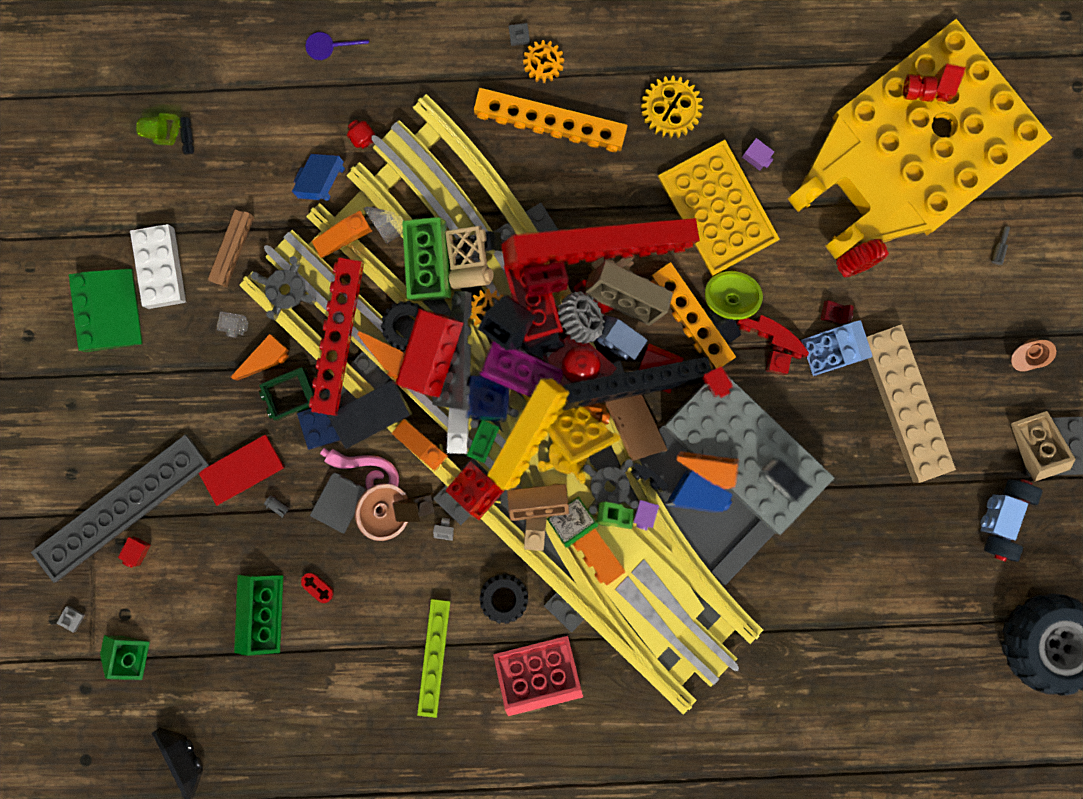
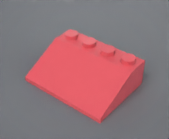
[493,636,583,716]

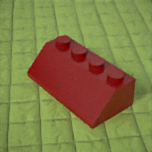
[395,309,463,397]

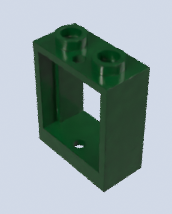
[259,367,315,421]

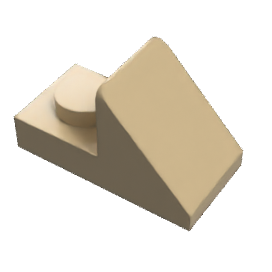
[524,517,547,551]

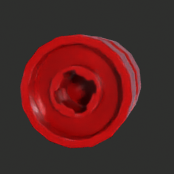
[903,74,937,102]

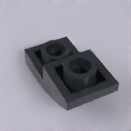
[631,463,669,492]

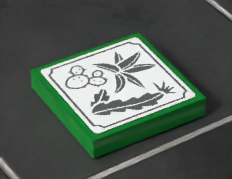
[547,497,599,548]

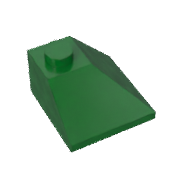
[100,635,150,680]

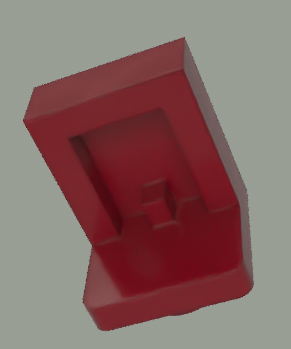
[821,300,854,326]

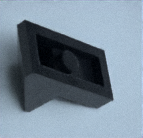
[706,309,741,344]
[521,332,565,364]

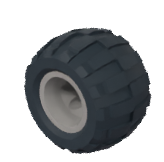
[1001,593,1083,696]

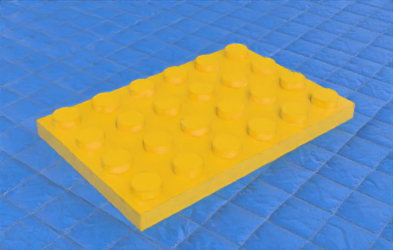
[658,140,780,276]

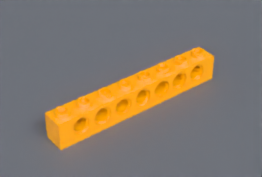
[474,88,627,152]

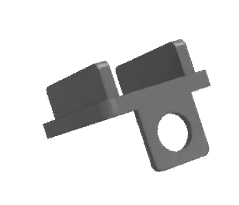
[310,473,366,534]

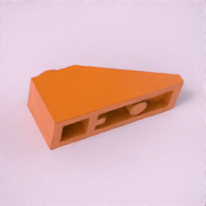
[312,211,372,258]
[357,331,405,379]
[231,334,290,381]
[391,419,448,471]
[677,451,740,489]

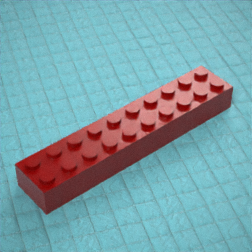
[501,218,700,270]

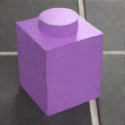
[742,138,774,171]
[633,500,659,530]

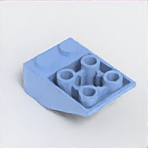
[801,320,873,376]

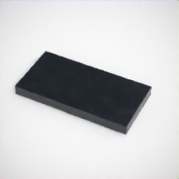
[327,380,412,449]

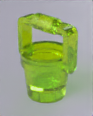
[136,113,180,145]

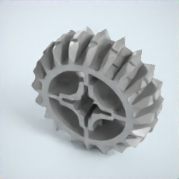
[558,291,605,344]

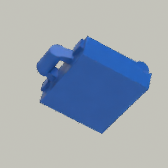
[292,154,345,201]

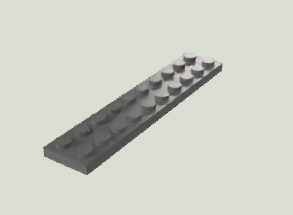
[31,435,210,583]

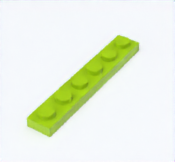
[417,599,451,718]

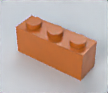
[573,529,625,586]

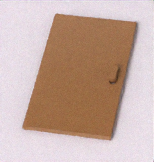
[605,395,667,461]

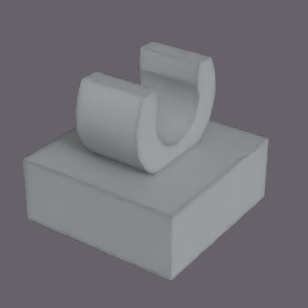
[433,518,454,541]
[57,606,85,633]

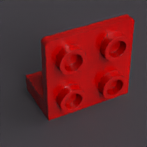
[446,462,504,520]

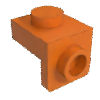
[583,404,610,425]

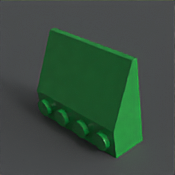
[69,269,143,352]

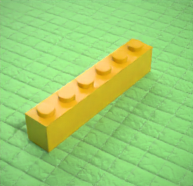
[487,379,569,490]

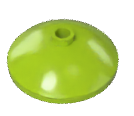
[705,271,763,320]

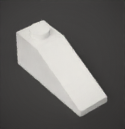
[447,395,470,454]

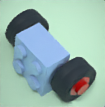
[981,479,1043,562]

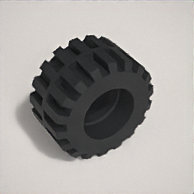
[381,301,424,351]
[479,573,528,624]

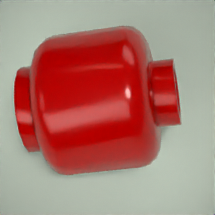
[346,120,375,149]

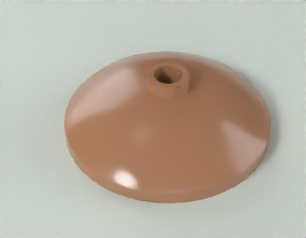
[355,483,408,541]

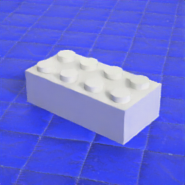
[130,224,186,309]

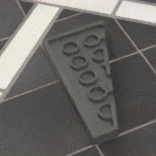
[432,291,472,411]

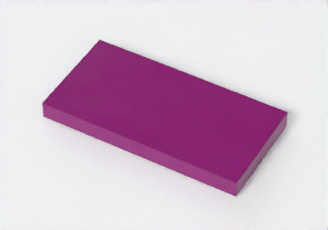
[480,340,563,398]

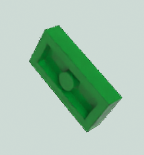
[467,420,500,463]

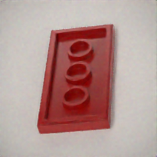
[199,435,285,506]

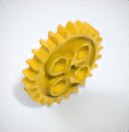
[641,76,703,139]

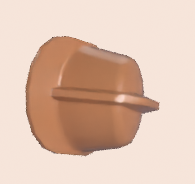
[1011,338,1057,371]

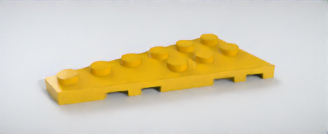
[522,394,620,466]

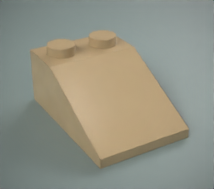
[1011,411,1076,482]

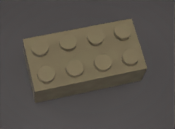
[584,260,673,326]

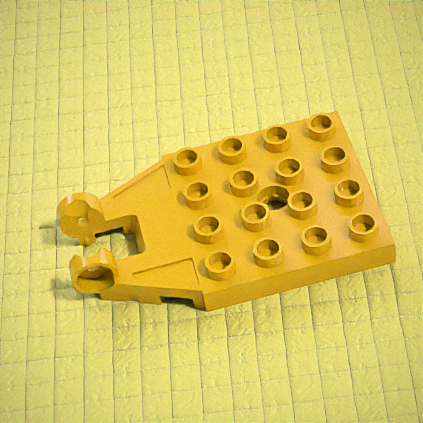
[788,19,1052,259]

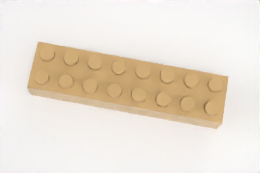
[867,324,956,483]

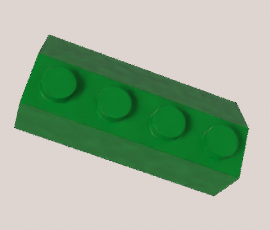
[234,574,283,656]

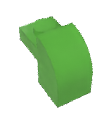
[597,502,634,529]

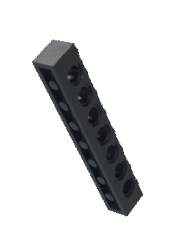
[562,357,712,411]

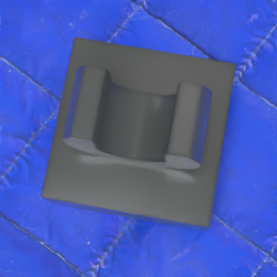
[509,23,530,46]

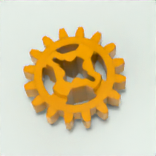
[523,40,564,83]
[469,289,504,326]

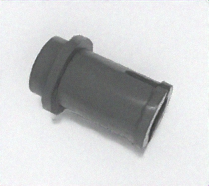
[264,495,289,518]

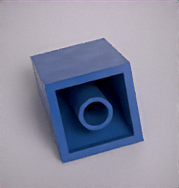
[665,470,733,513]

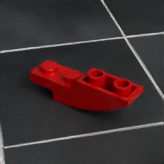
[736,315,809,359]

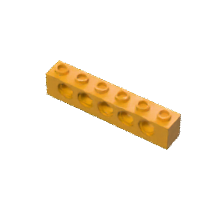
[650,262,736,369]

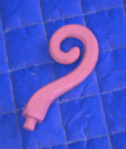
[320,448,399,489]

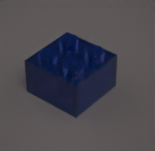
[465,375,510,422]

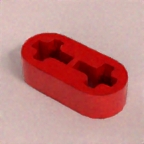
[301,572,334,603]

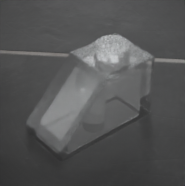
[363,206,404,244]

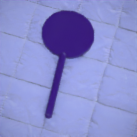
[305,32,369,60]

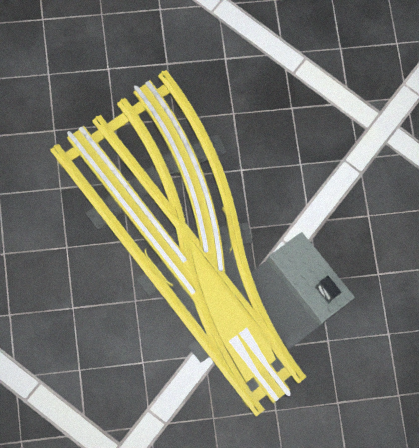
[240,94,834,715]

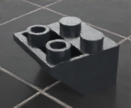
[478,295,536,351]

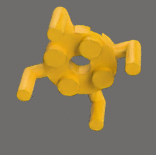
[538,442,588,484]

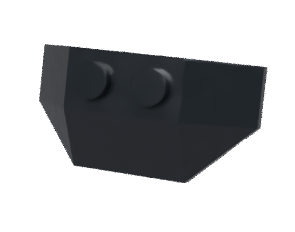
[151,727,203,799]

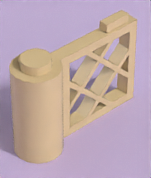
[445,226,494,289]

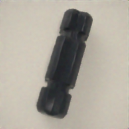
[179,117,194,155]

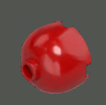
[562,346,601,383]

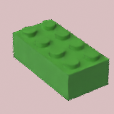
[402,217,451,301]

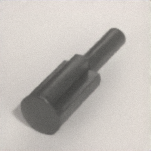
[991,226,1010,265]

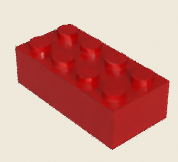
[504,264,563,342]

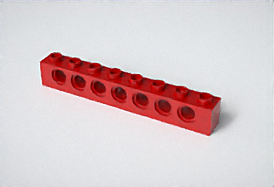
[309,258,364,416]

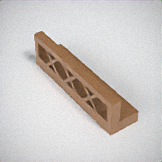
[208,209,254,288]

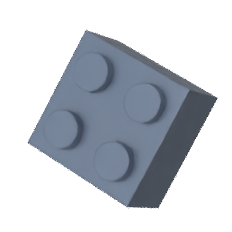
[595,315,647,360]

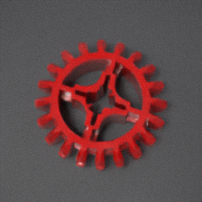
[836,239,889,277]

